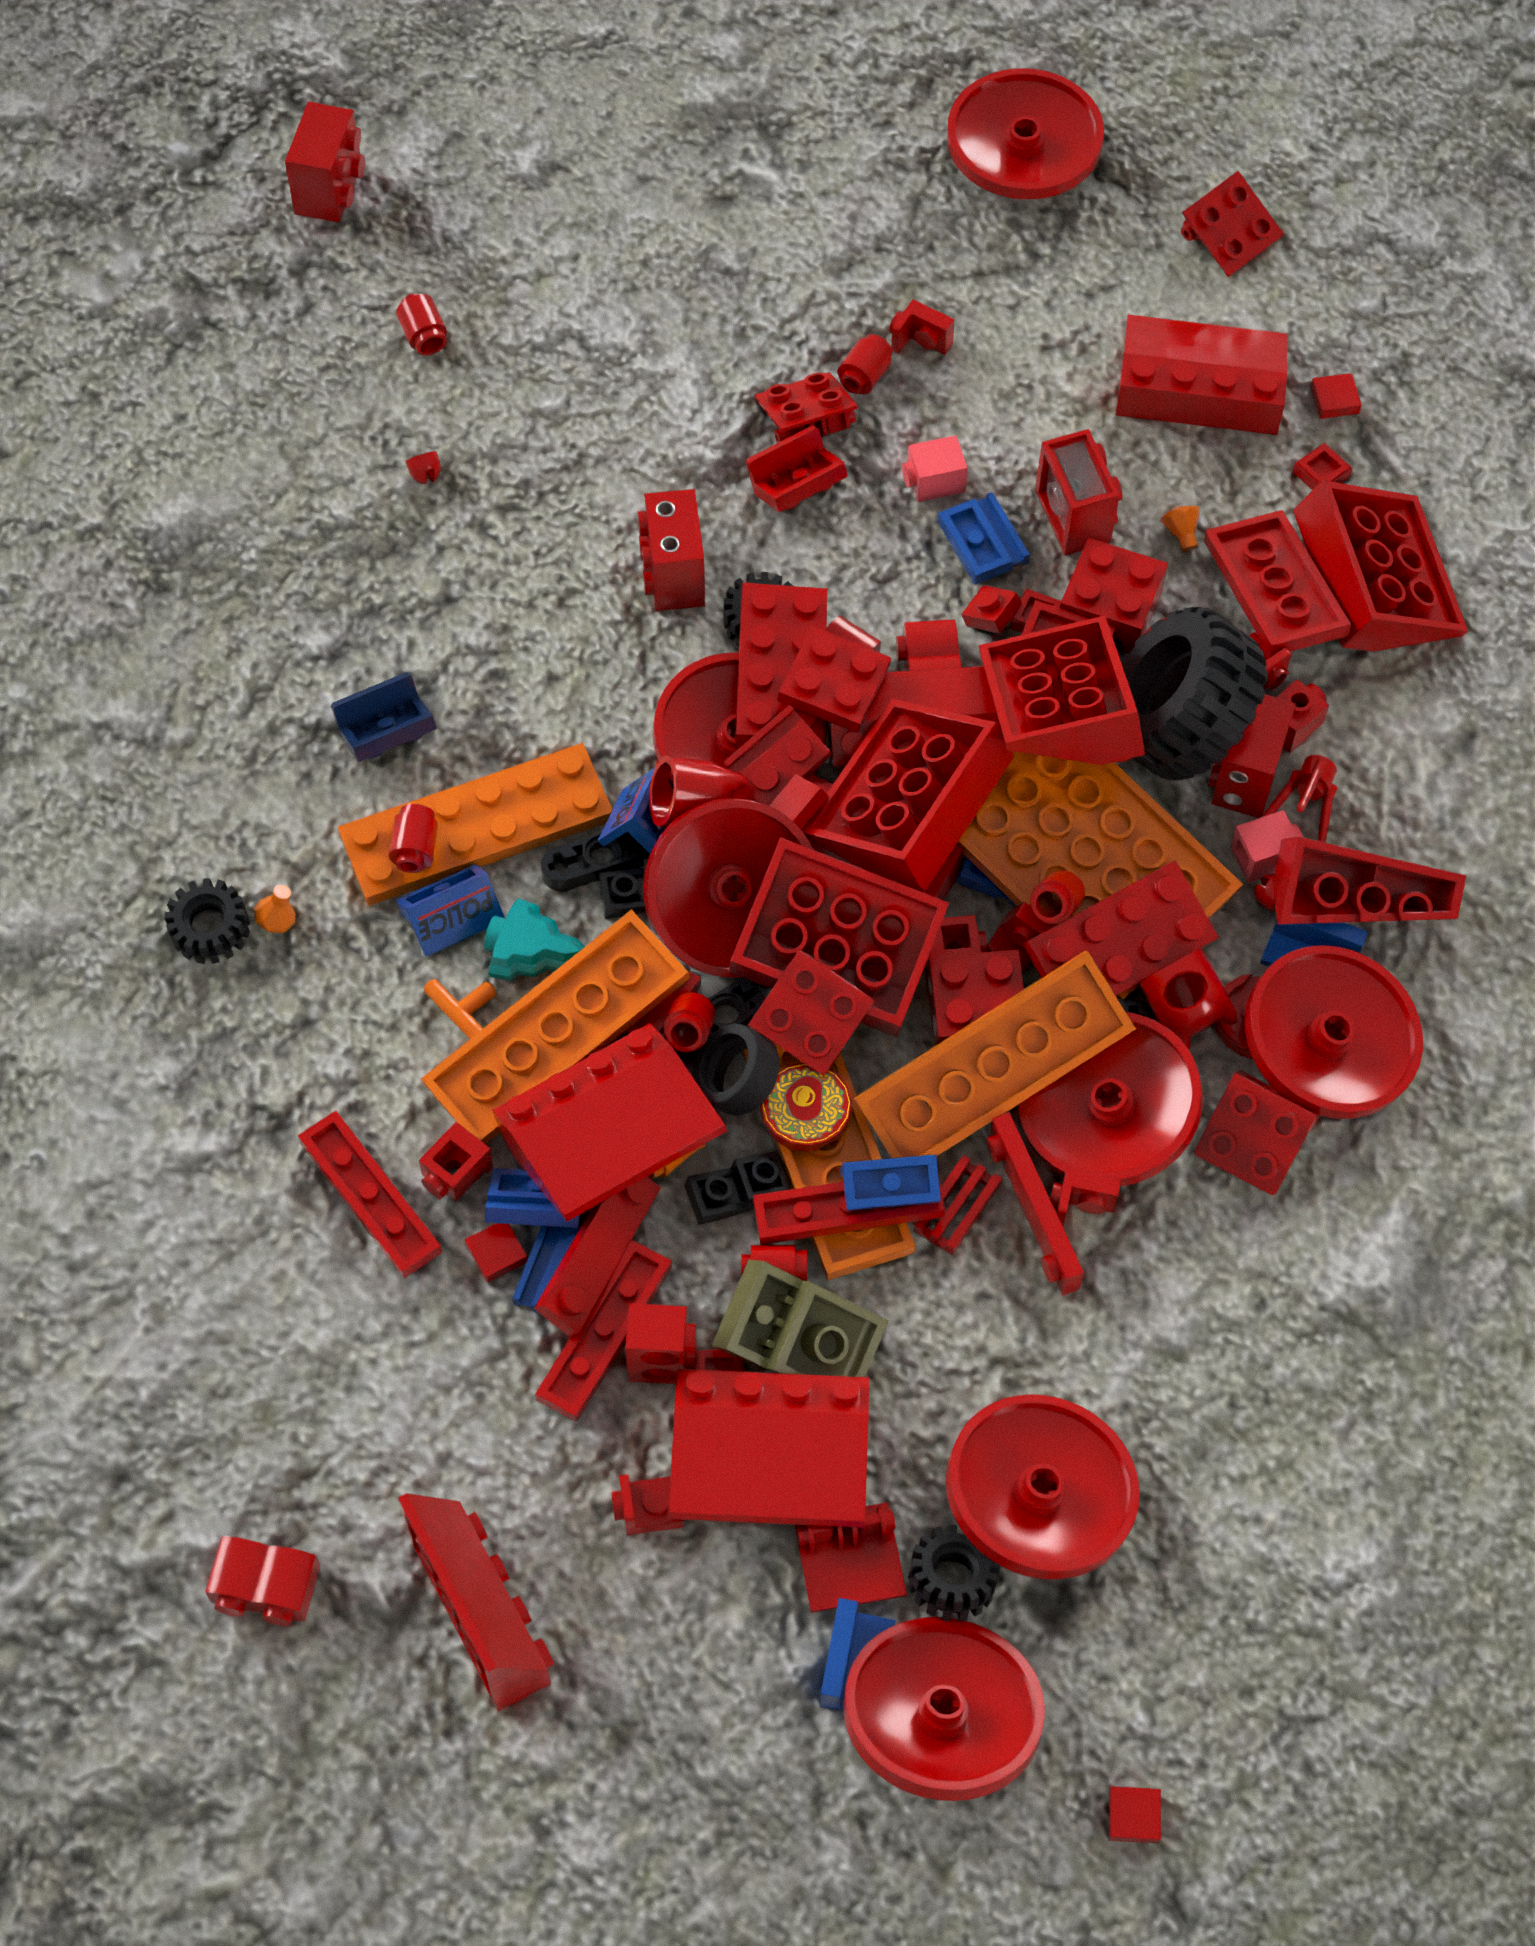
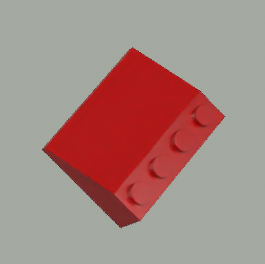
[1115,314,1287,435]
[1293,480,1468,652]
[978,615,1145,765]
[802,698,1014,893]
[730,837,949,1037]
[492,1023,727,1222]
[669,1369,869,1528]
[398,1493,554,1712]

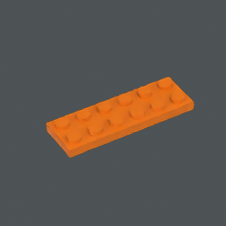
[338,743,613,906]
[421,909,690,1144]
[854,951,1136,1158]
[742,1029,916,1281]

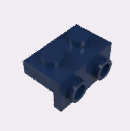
[331,672,437,762]

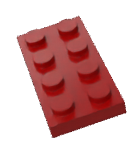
[1204,510,1351,657]
[735,582,828,743]
[1023,860,1219,996]

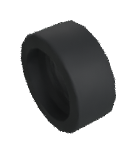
[692,1023,780,1116]

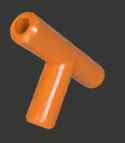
[424,979,496,1039]

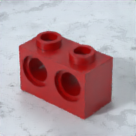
[625,1303,697,1384]

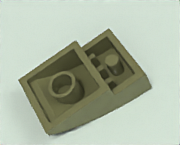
[712,1259,889,1377]

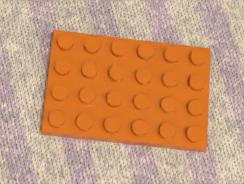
[956,751,1243,1000]

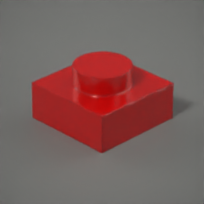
[961,585,1022,634]

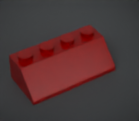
[827,666,1002,766]

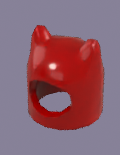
[649,755,748,828]
[1138,948,1237,1050]

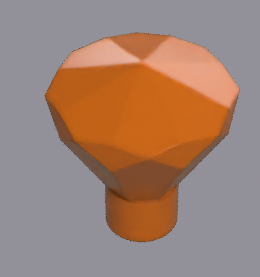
[1160,505,1199,552]
[253,885,296,933]

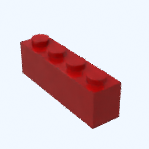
[1273,836,1467,924]

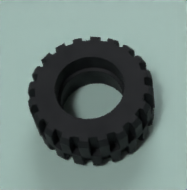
[1121,607,1268,780]

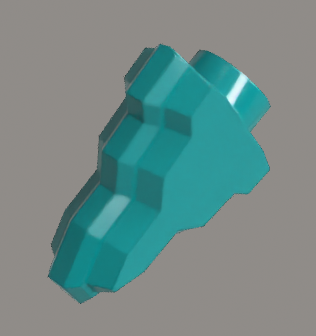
[484,898,585,981]

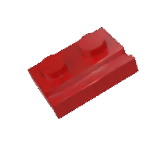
[724,704,833,806]

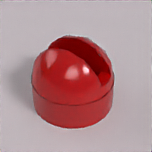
[405,451,441,484]
[1254,873,1276,913]

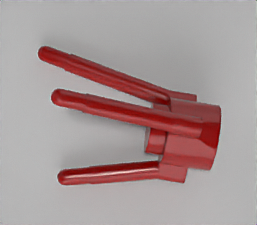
[1260,755,1338,843]

